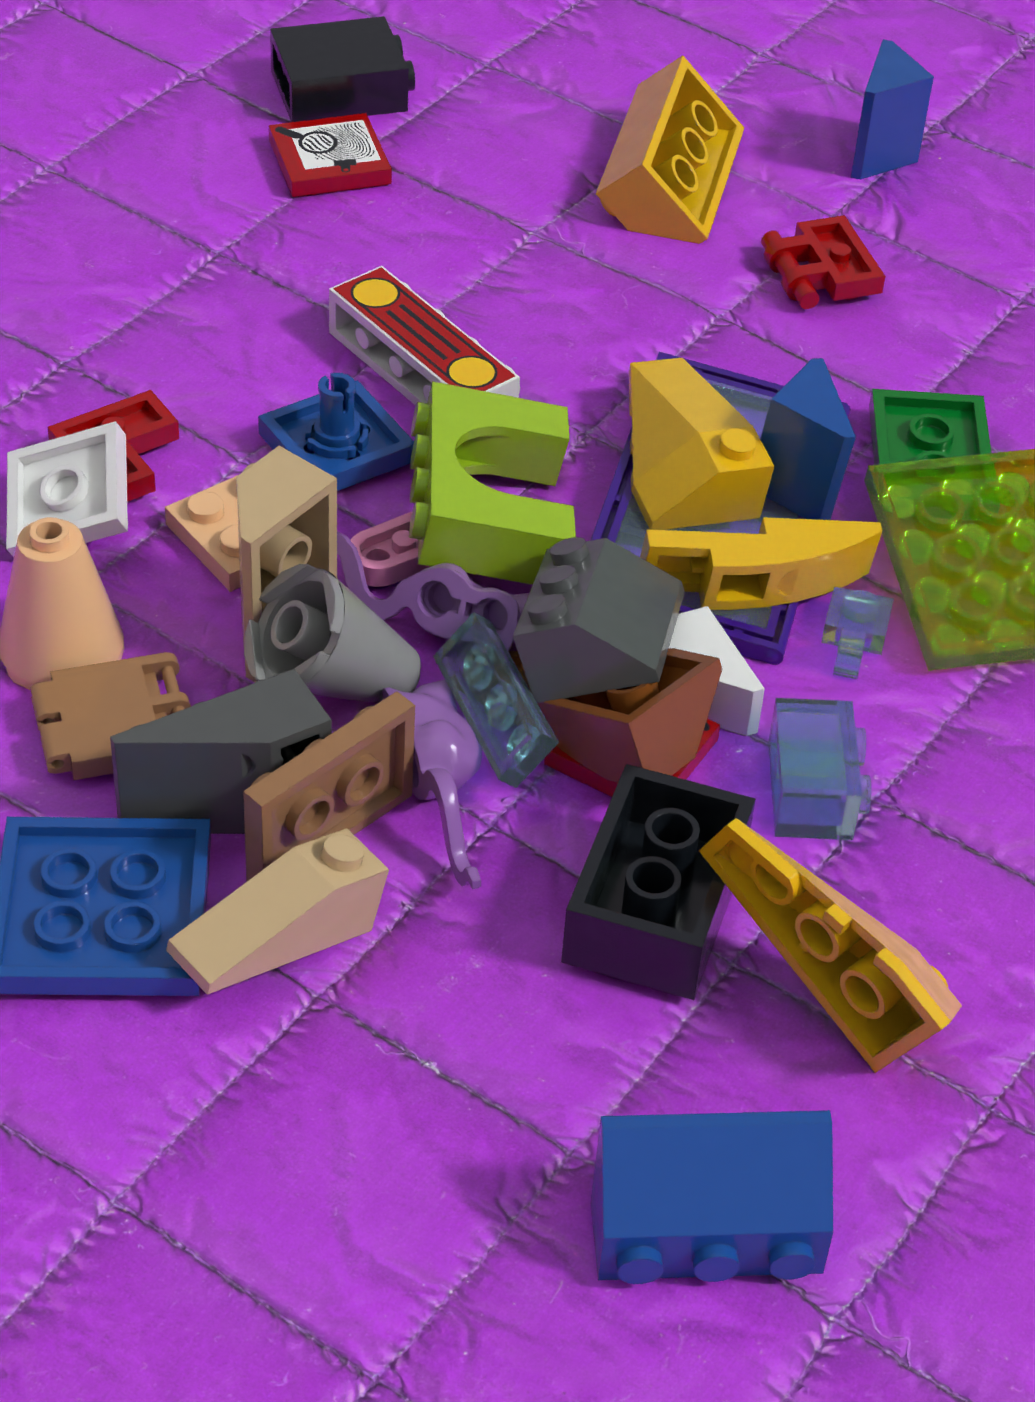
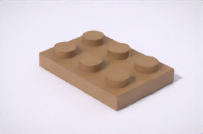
[243,691,415,881]

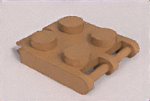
[30,652,191,780]

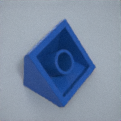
[851,39,934,180]
[760,358,856,520]

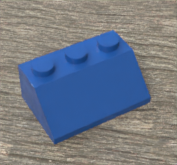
[590,1110,833,1284]

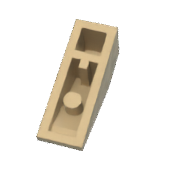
[166,828,389,995]

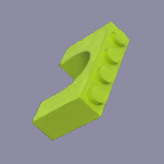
[409,381,576,585]

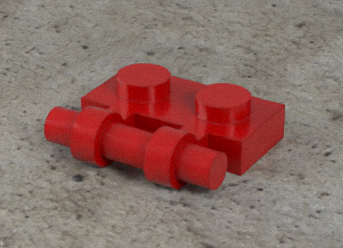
[761,215,886,309]

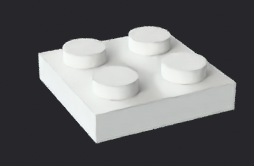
[6,421,128,557]

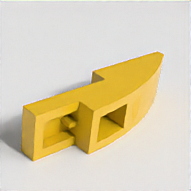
[640,517,883,610]

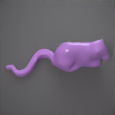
[337,531,529,654]
[382,680,482,890]

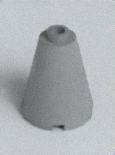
[244,564,421,703]

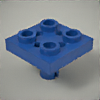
[258,373,414,491]

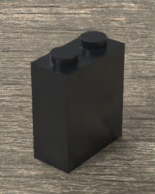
[270,16,415,122]

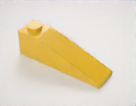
[628,358,774,530]
[699,818,962,1073]

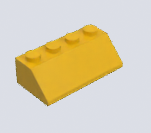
[595,55,744,244]

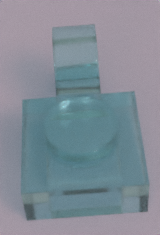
[821,586,894,679]

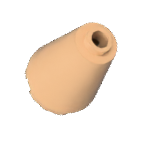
[0,517,124,690]

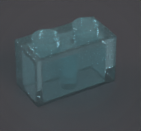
[768,698,871,840]

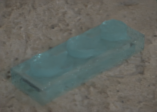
[433,612,559,788]

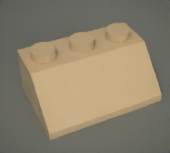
[236,446,337,682]

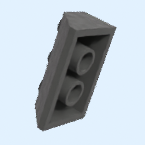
[513,537,685,703]

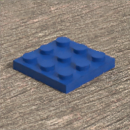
[0,816,211,996]

